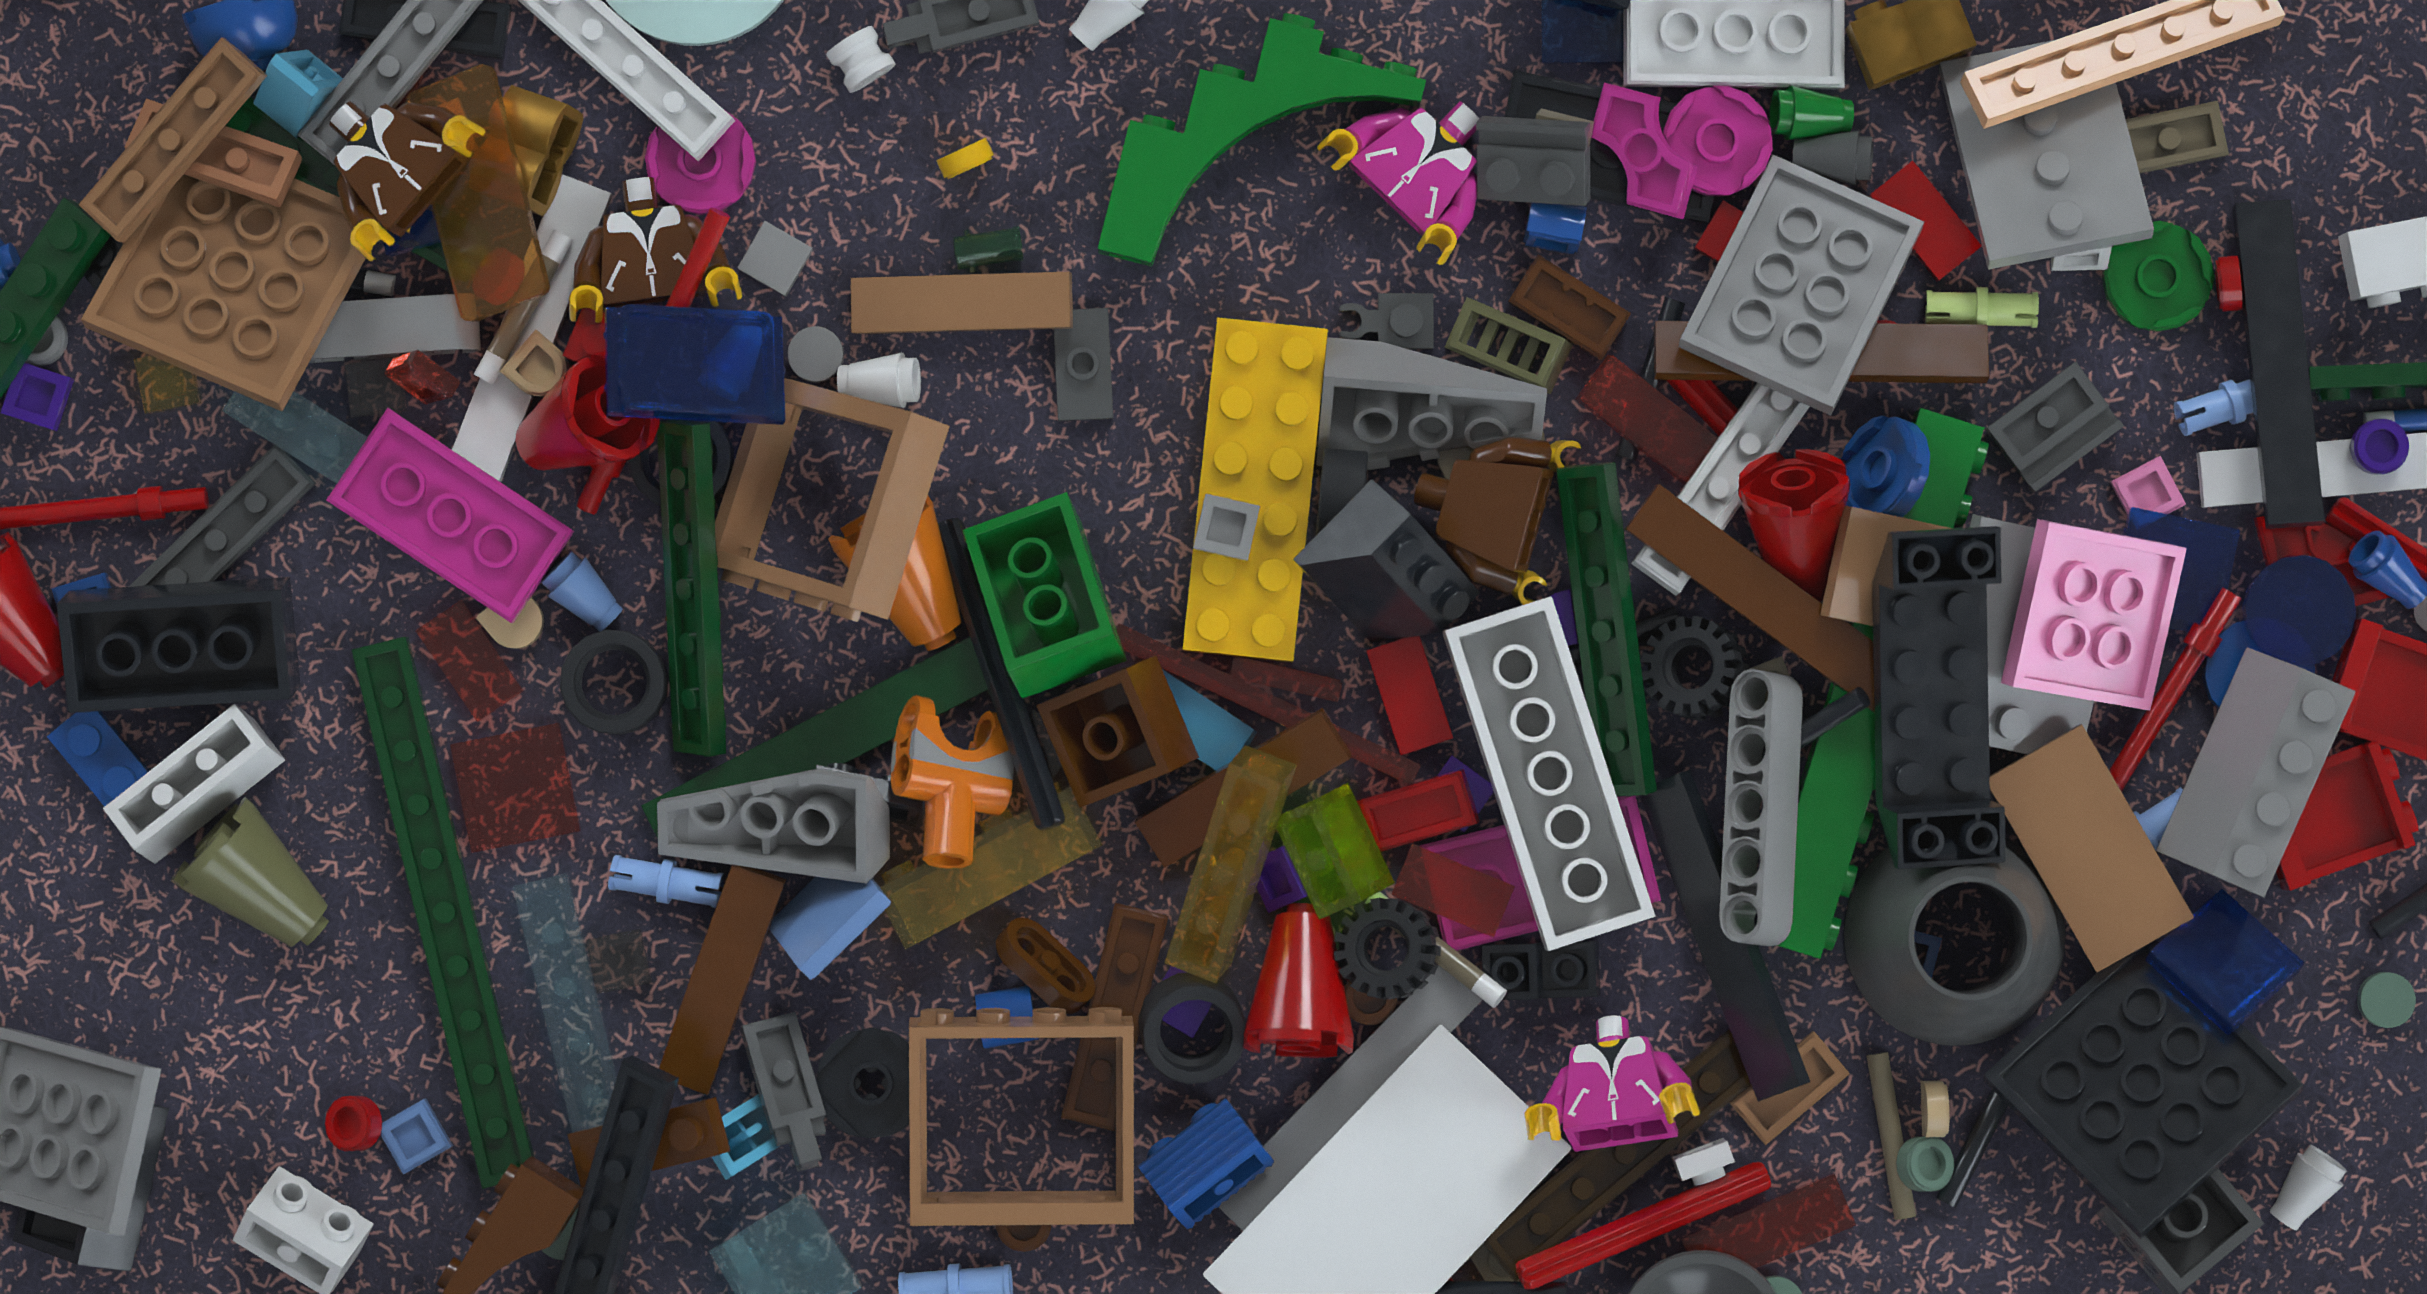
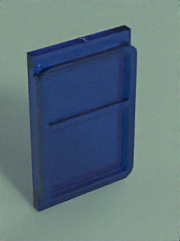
[603,304,786,425]

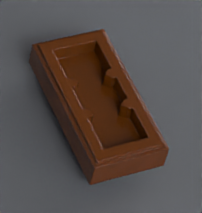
[1508,255,1631,361]

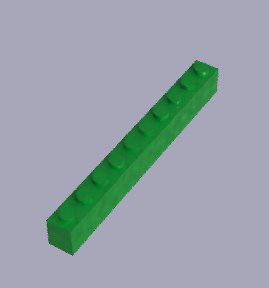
[1756,408,1989,959]

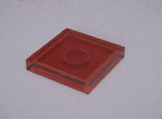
[450,723,582,853]

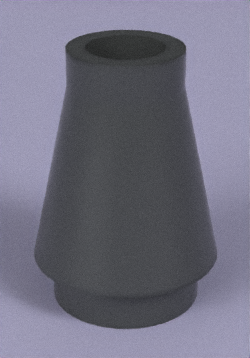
[1792,130,1874,186]

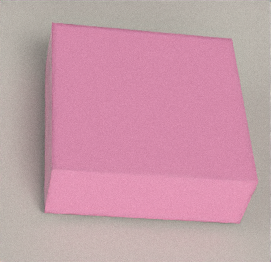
[2110,456,2186,531]

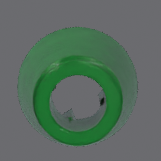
[1769,85,1854,140]

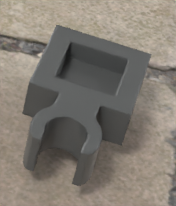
[1339,293,1434,350]

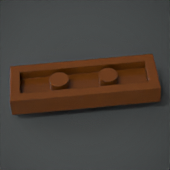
[567,1097,730,1188]

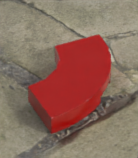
[2254,516,2390,611]

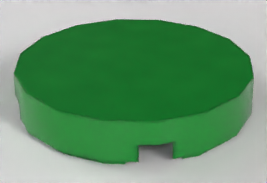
[2102,221,2214,332]

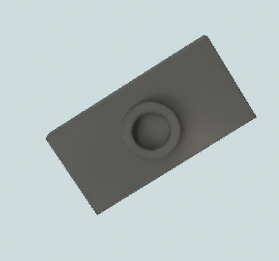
[1054,308,1113,422]

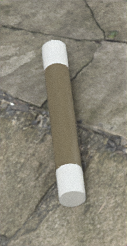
[474,229,573,385]
[1365,890,1507,1008]

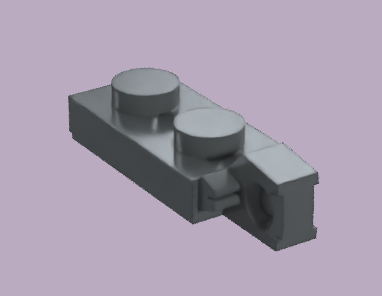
[882,0,1040,54]
[740,1012,826,1172]

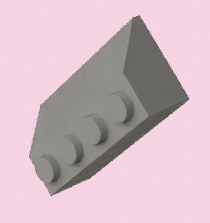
[2156,647,2356,897]

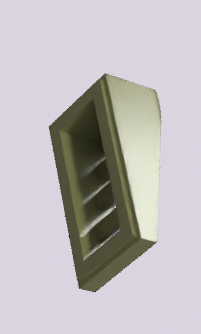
[1445,297,1573,394]

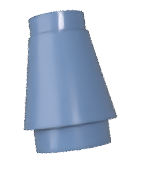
[541,551,623,632]

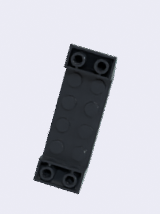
[1872,526,2006,869]

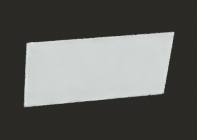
[1203,1025,1571,1294]

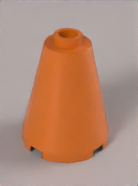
[828,495,962,651]

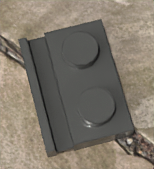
[1476,116,1591,206]
[1985,362,2124,493]

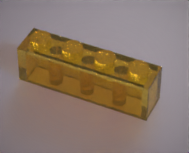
[1164,745,1297,983]
[880,782,1104,949]

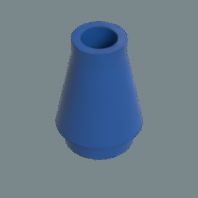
[2349,531,2427,609]

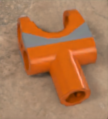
[891,695,1014,869]

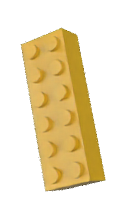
[1183,317,1328,662]

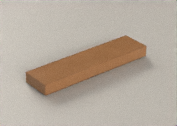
[78,37,267,243]
[851,272,1073,334]

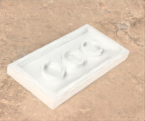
[1623,0,1845,89]

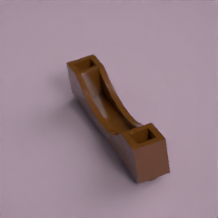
[436,1156,584,1294]

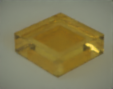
[134,356,202,414]

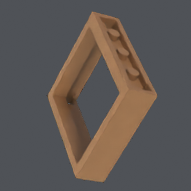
[715,372,949,622]
[909,1007,1134,1226]

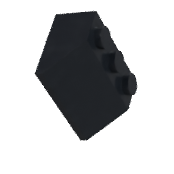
[1293,479,1480,642]
[13,1103,169,1271]

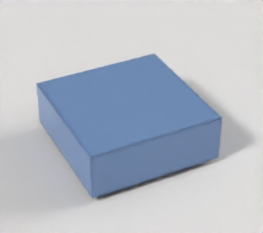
[380,1098,453,1174]

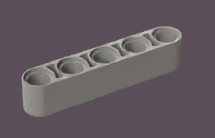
[309,294,481,363]
[1719,669,1803,947]

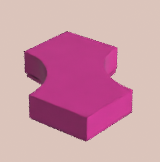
[1592,83,1698,219]

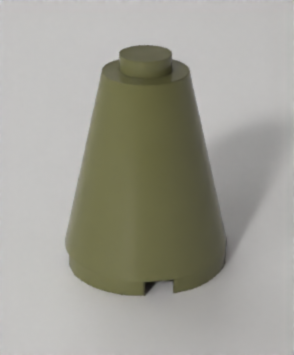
[171,797,329,947]

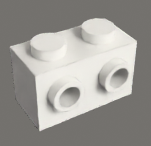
[233,1166,374,1294]

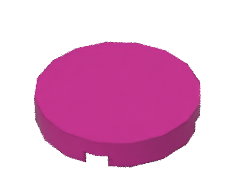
[1662,86,1773,197]
[645,110,756,215]

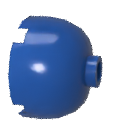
[182,0,298,70]

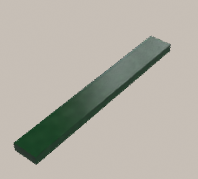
[641,637,988,838]

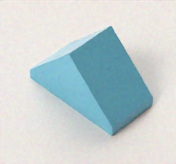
[253,49,343,138]
[712,1094,779,1180]

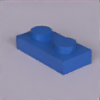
[47,711,150,807]

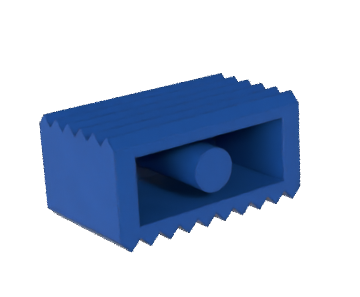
[1138,1098,1274,1229]

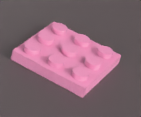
[2001,519,2187,711]

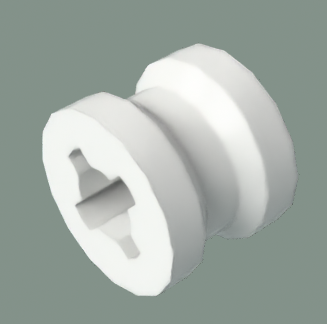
[826,26,896,93]

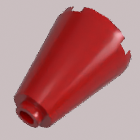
[516,351,660,471]
[1738,449,1850,602]
[0,532,64,688]
[1243,903,1354,1058]

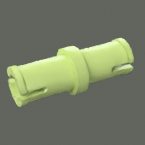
[1925,287,2039,328]

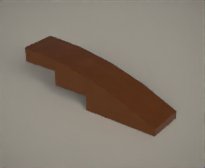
[659,865,787,1095]

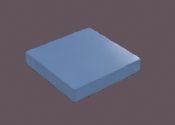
[770,877,891,980]

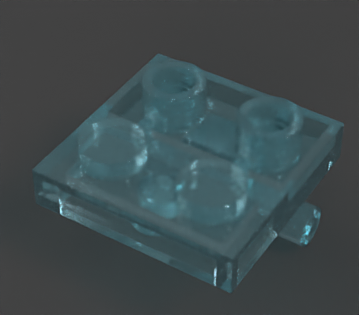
[709,1192,863,1294]

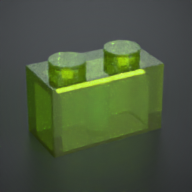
[1272,783,1395,920]

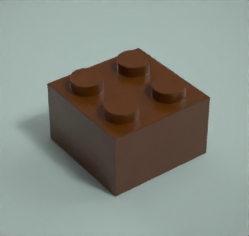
[1036,655,1199,808]

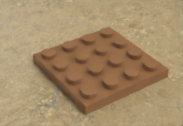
[81,174,383,411]

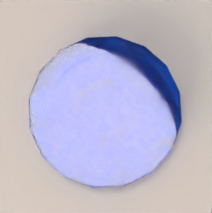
[2242,555,2356,666]

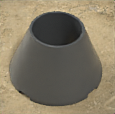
[1844,837,2066,1046]

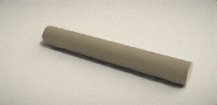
[1866,1052,1916,1220]

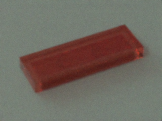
[1575,355,1718,485]
[1680,1173,1856,1268]

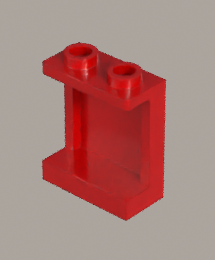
[2332,618,2427,762]
[2276,741,2419,891]

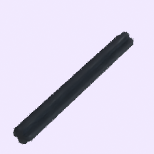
[938,518,1065,831]

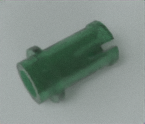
[953,226,1024,273]

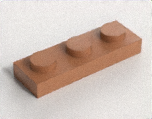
[124,98,302,208]

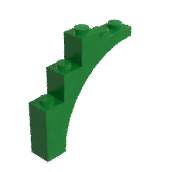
[1098,13,1426,267]

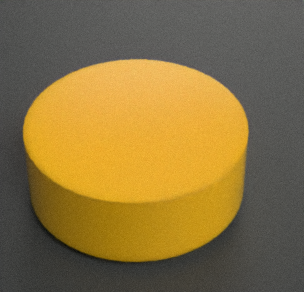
[936,137,994,179]

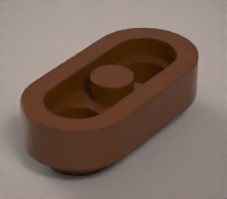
[996,918,1095,1014]

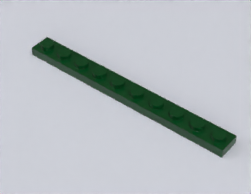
[352,636,535,1189]

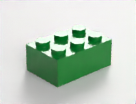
[962,492,1127,699]

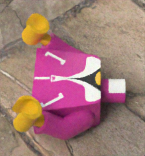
[1317,101,1479,265]
[1524,1015,1700,1152]

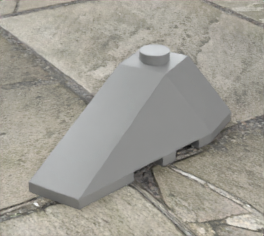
[1316,337,1547,470]
[657,769,890,884]

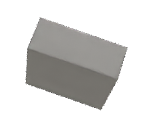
[737,221,814,297]
[1193,494,1260,561]

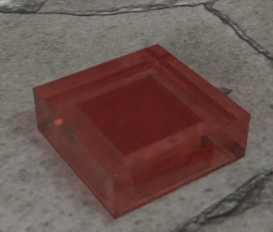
[384,350,461,404]

